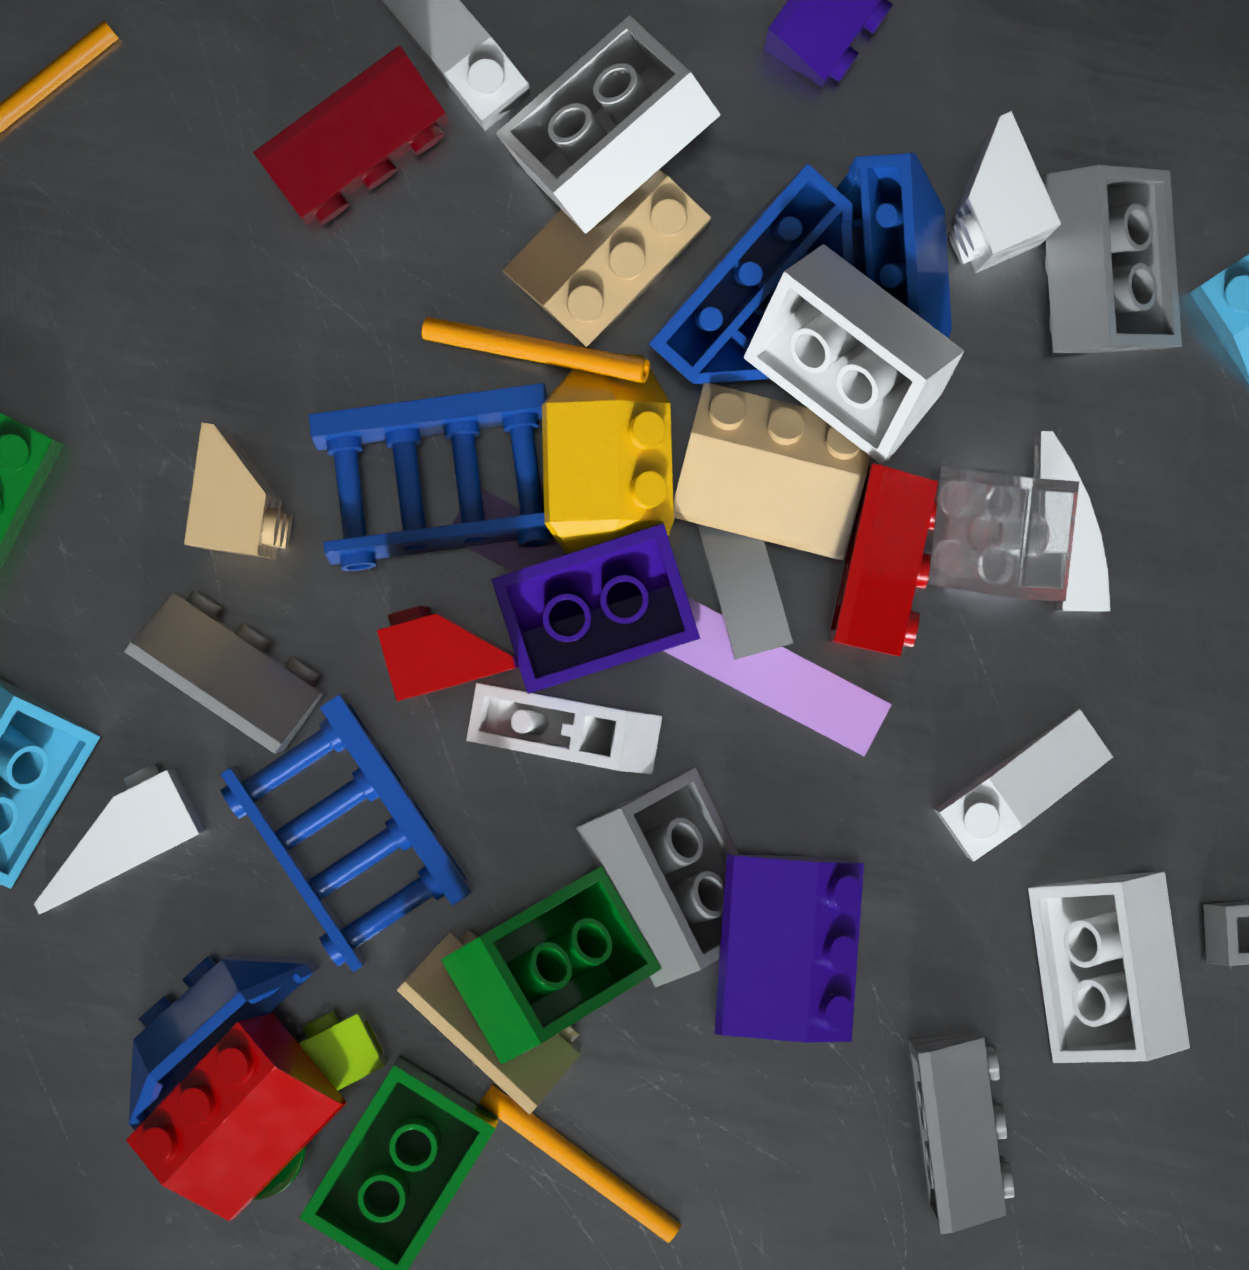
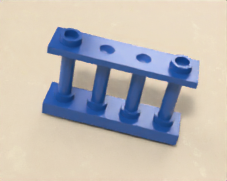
[308,383,554,571]
[220,694,475,972]

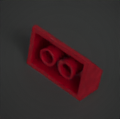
[253,45,449,225]

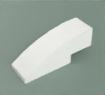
[1033,431,1110,612]

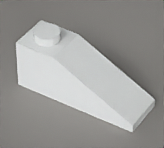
[380,0,531,131]
[466,683,662,774]
[934,709,1113,861]
[34,764,206,914]

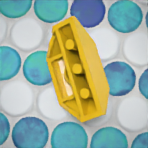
[542,353,674,555]

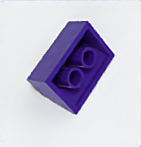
[764,0,894,89]
[491,523,701,694]
[714,854,864,1043]

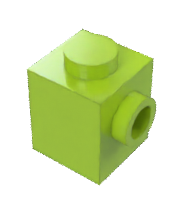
[297,1008,389,1091]

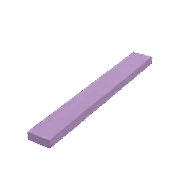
[453,489,892,757]

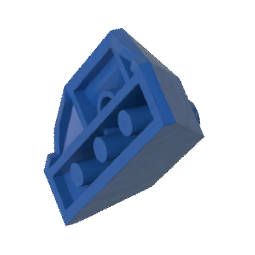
[836,153,952,339]
[648,163,853,384]
[129,954,319,1130]

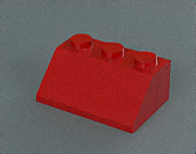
[827,463,945,657]
[377,605,519,701]
[126,1013,347,1221]

